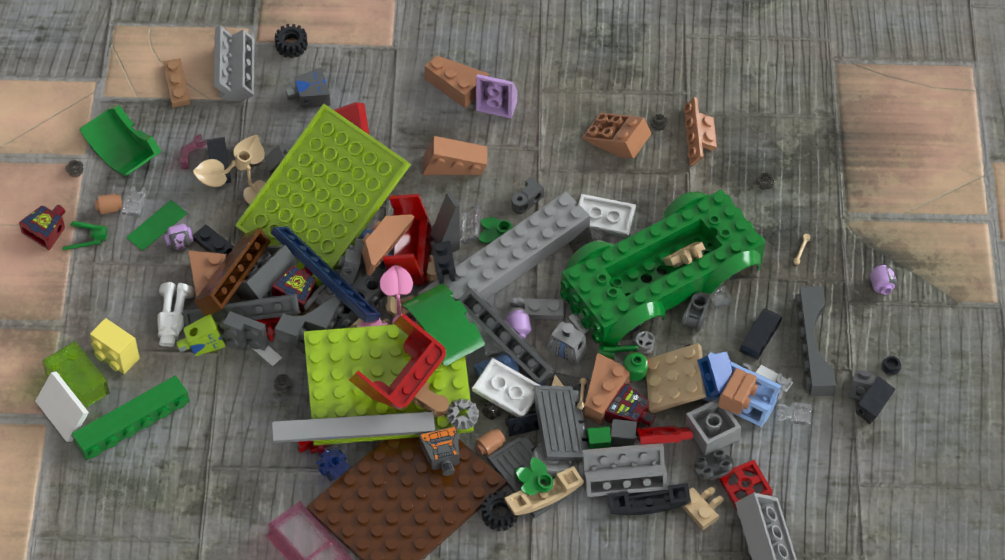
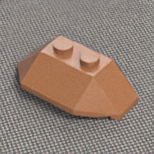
[361,215,415,276]

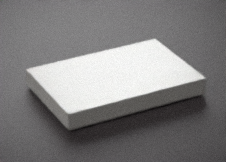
[578,194,636,238]
[472,358,541,417]
[35,372,89,442]

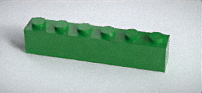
[72,375,190,460]

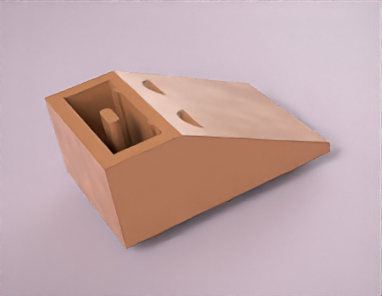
[582,113,652,159]

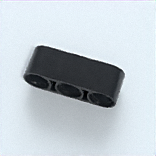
[206,137,232,184]
[739,308,782,360]

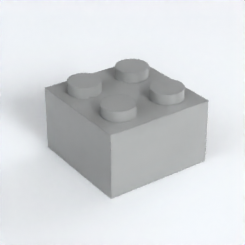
[685,398,741,456]

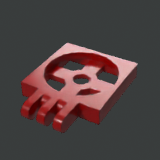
[636,426,693,445]
[718,460,773,510]

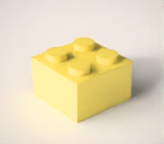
[90,318,140,374]

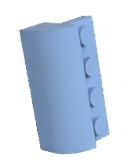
[702,352,781,427]

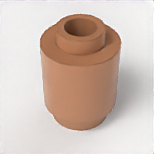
[95,193,123,215]
[475,429,506,457]

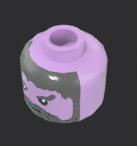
[164,224,193,251]
[870,265,897,295]

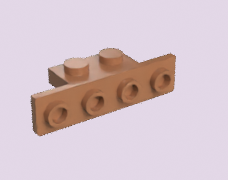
[684,97,717,166]

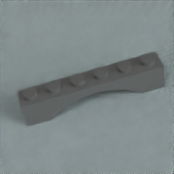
[795,286,836,396]

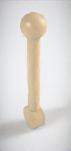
[793,234,810,265]
[577,378,587,410]

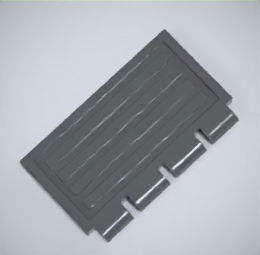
[533,385,589,461]
[488,437,567,519]

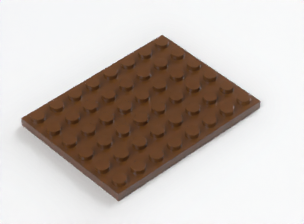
[306,437,507,560]

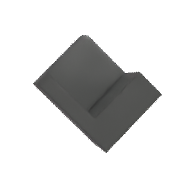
[611,419,637,447]

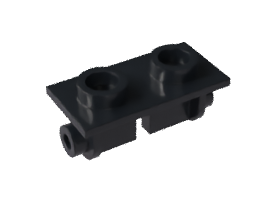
[505,411,539,437]

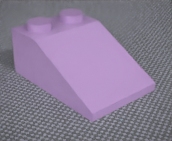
[476,74,517,119]

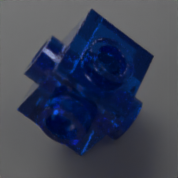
[316,448,350,482]

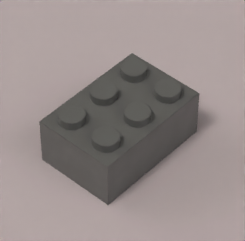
[235,245,299,301]

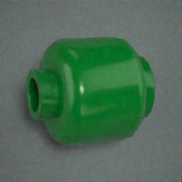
[623,352,649,381]

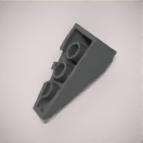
[429,192,460,253]

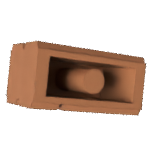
[718,368,758,415]

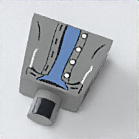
[546,322,588,366]

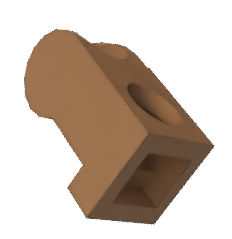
[411,382,449,417]

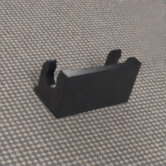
[856,376,896,424]

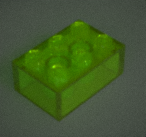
[42,341,110,408]

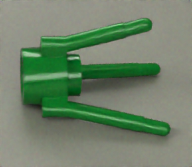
[62,221,107,250]
[599,345,638,361]

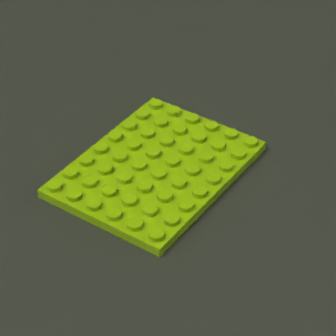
[235,104,411,287]
[304,323,474,446]

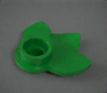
[478,217,513,244]
[515,457,553,495]

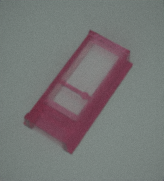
[266,501,353,560]

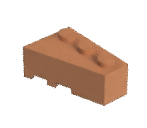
[425,56,489,108]
[423,136,487,175]
[188,250,226,298]
[584,353,631,425]

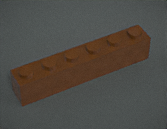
[194,228,271,316]

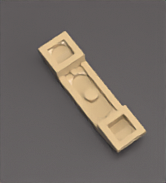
[504,466,584,515]

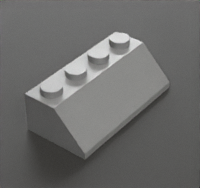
[735,492,797,560]

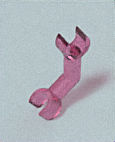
[180,134,207,169]

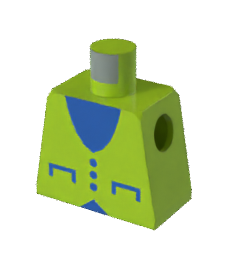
[176,314,226,356]

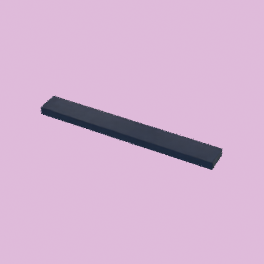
[271,226,381,322]

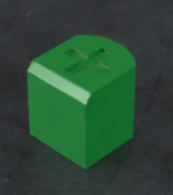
[586,426,611,449]

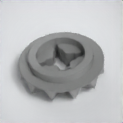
[447,398,479,430]

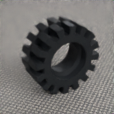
[275,24,308,58]
[482,491,518,531]

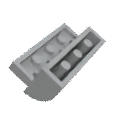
[213,26,254,101]
[582,443,667,497]

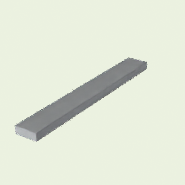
[272,412,435,443]

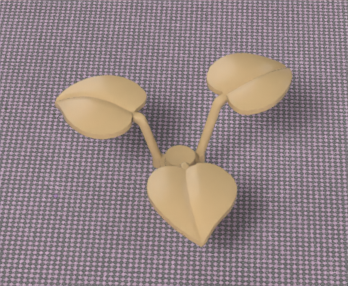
[193,135,266,205]

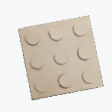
[646,343,706,414]

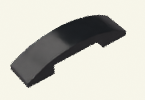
[607,483,691,515]

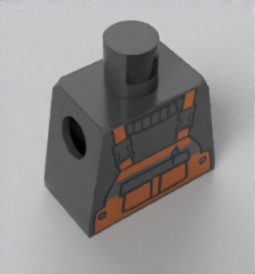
[419,426,460,476]

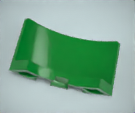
[79,105,162,176]
[402,283,485,366]

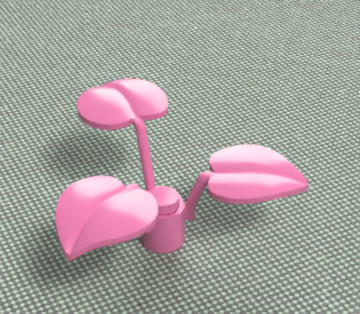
[359,265,418,327]

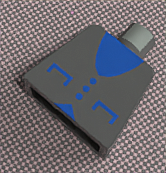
[286,68,331,108]

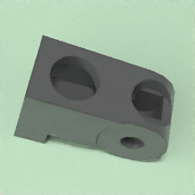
[511,177,544,214]

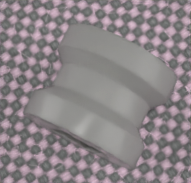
[635,331,655,356]

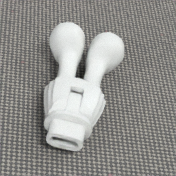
[157,282,195,347]

